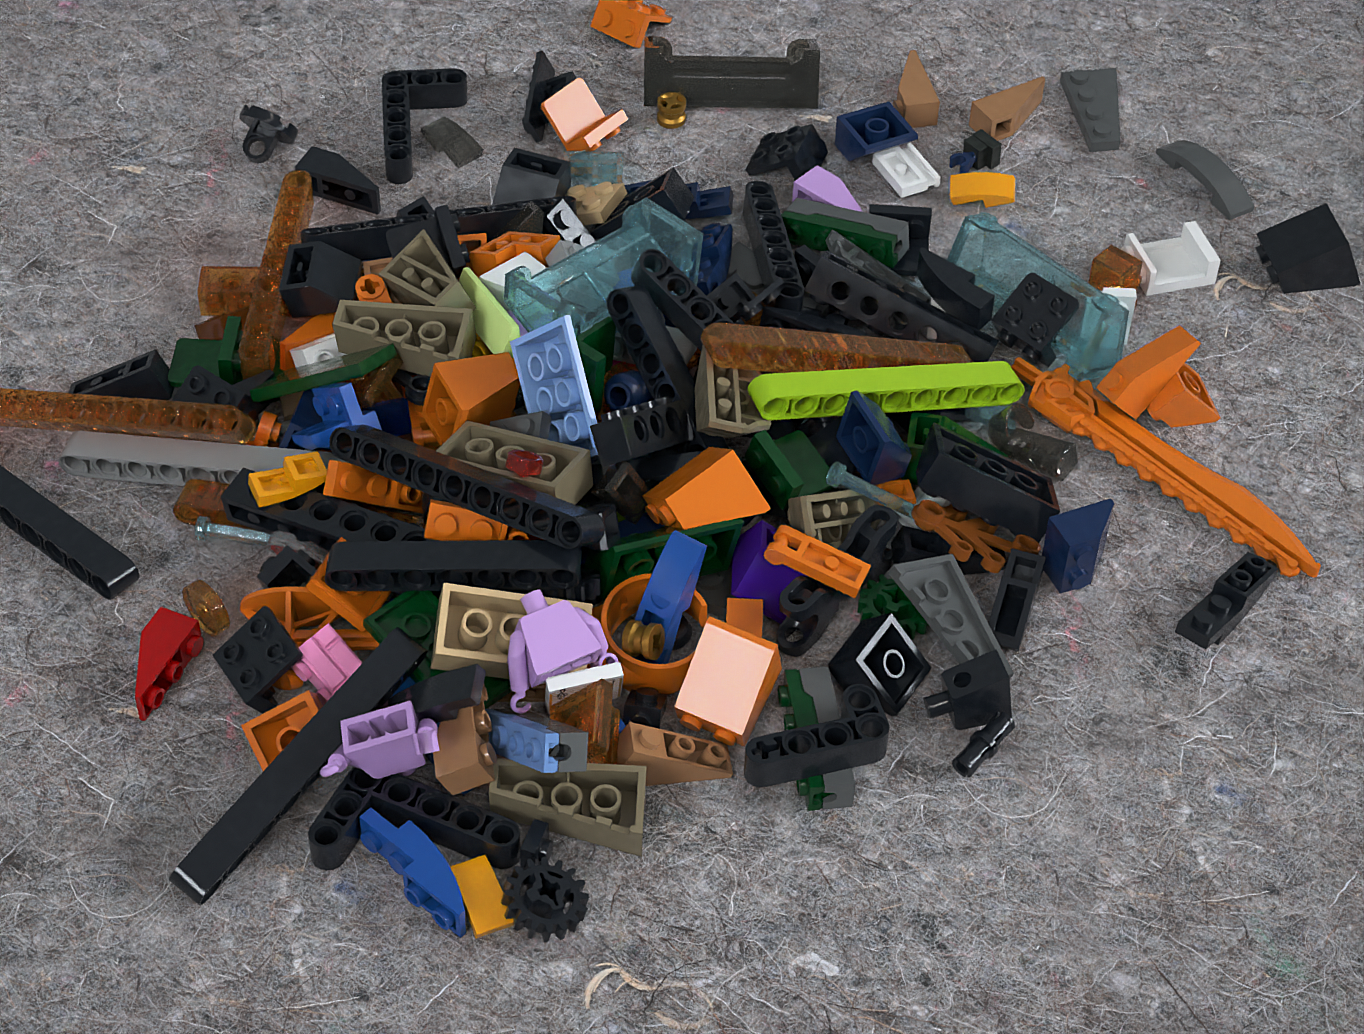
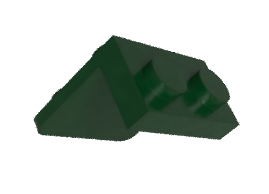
[168,316,248,387]
[576,316,616,413]
[744,430,837,511]

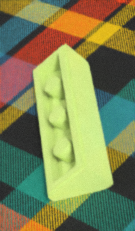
[459,267,521,358]

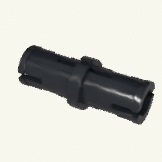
[952,711,1015,777]

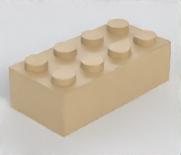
[430,583,593,684]

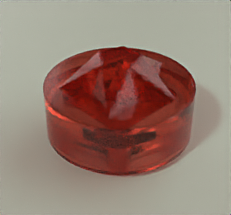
[505,450,544,477]

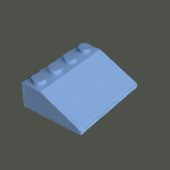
[510,315,599,463]

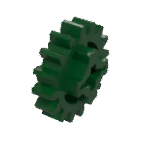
[857,574,929,640]

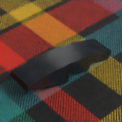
[381,664,486,723]

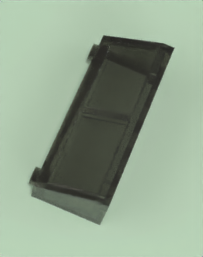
[644,36,820,109]

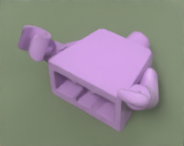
[507,590,619,713]
[320,701,440,779]

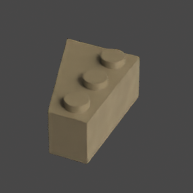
[379,229,476,312]

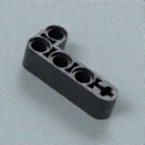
[743,684,890,787]

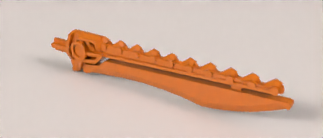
[1011,357,1321,578]

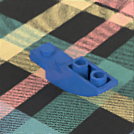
[633,530,707,664]
[359,807,466,938]

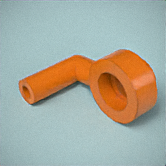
[224,411,282,447]

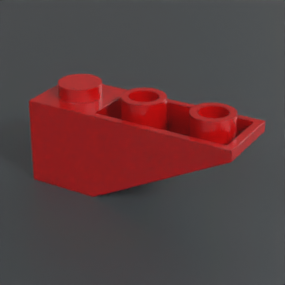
[135,607,203,722]

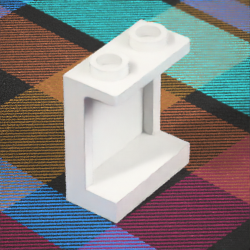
[1121,221,1221,296]

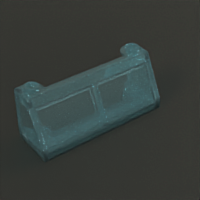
[504,197,703,337]
[947,212,1129,382]

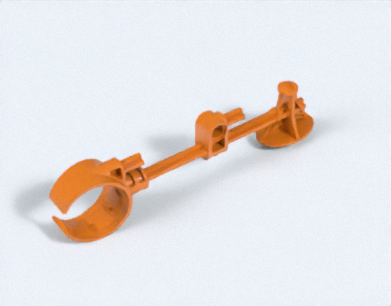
[240,573,707,694]

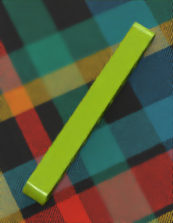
[747,361,1025,420]

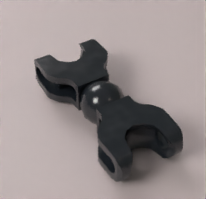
[776,505,898,657]

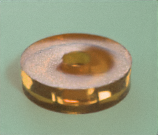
[182,579,230,637]

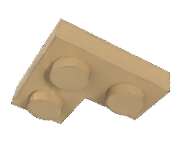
[565,182,627,225]

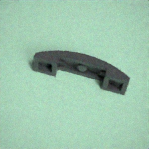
[1156,140,1254,220]

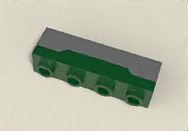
[781,198,909,268]
[777,666,855,811]

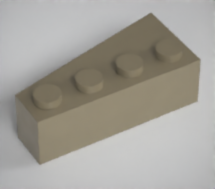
[332,300,477,377]
[489,758,646,857]

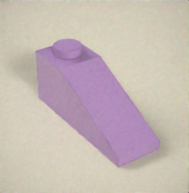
[792,165,863,212]

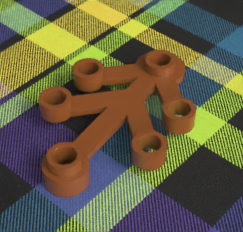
[911,500,1041,573]

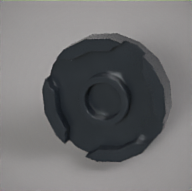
[239,105,298,164]

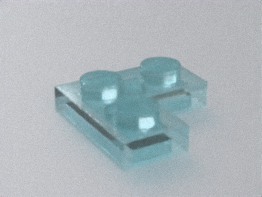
[563,151,624,186]

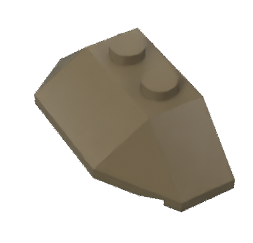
[695,337,771,438]
[788,487,881,549]

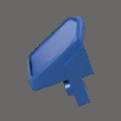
[291,383,382,451]

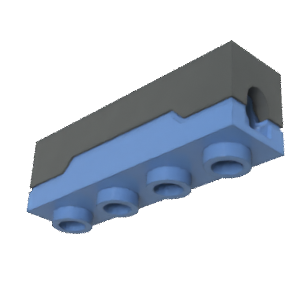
[485,708,588,773]

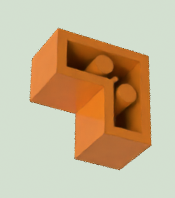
[469,231,560,278]

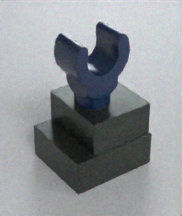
[949,129,1001,174]

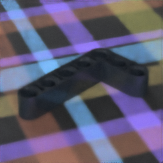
[382,68,468,184]
[308,767,520,871]

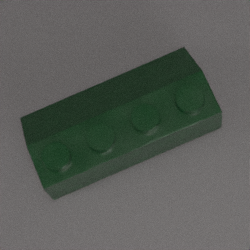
[584,518,744,600]

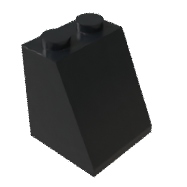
[1255,203,1361,294]

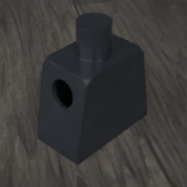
[923,649,1012,730]

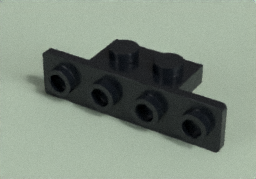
[522,50,577,143]

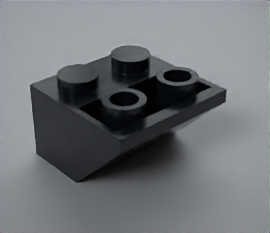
[492,148,571,205]
[279,241,363,318]

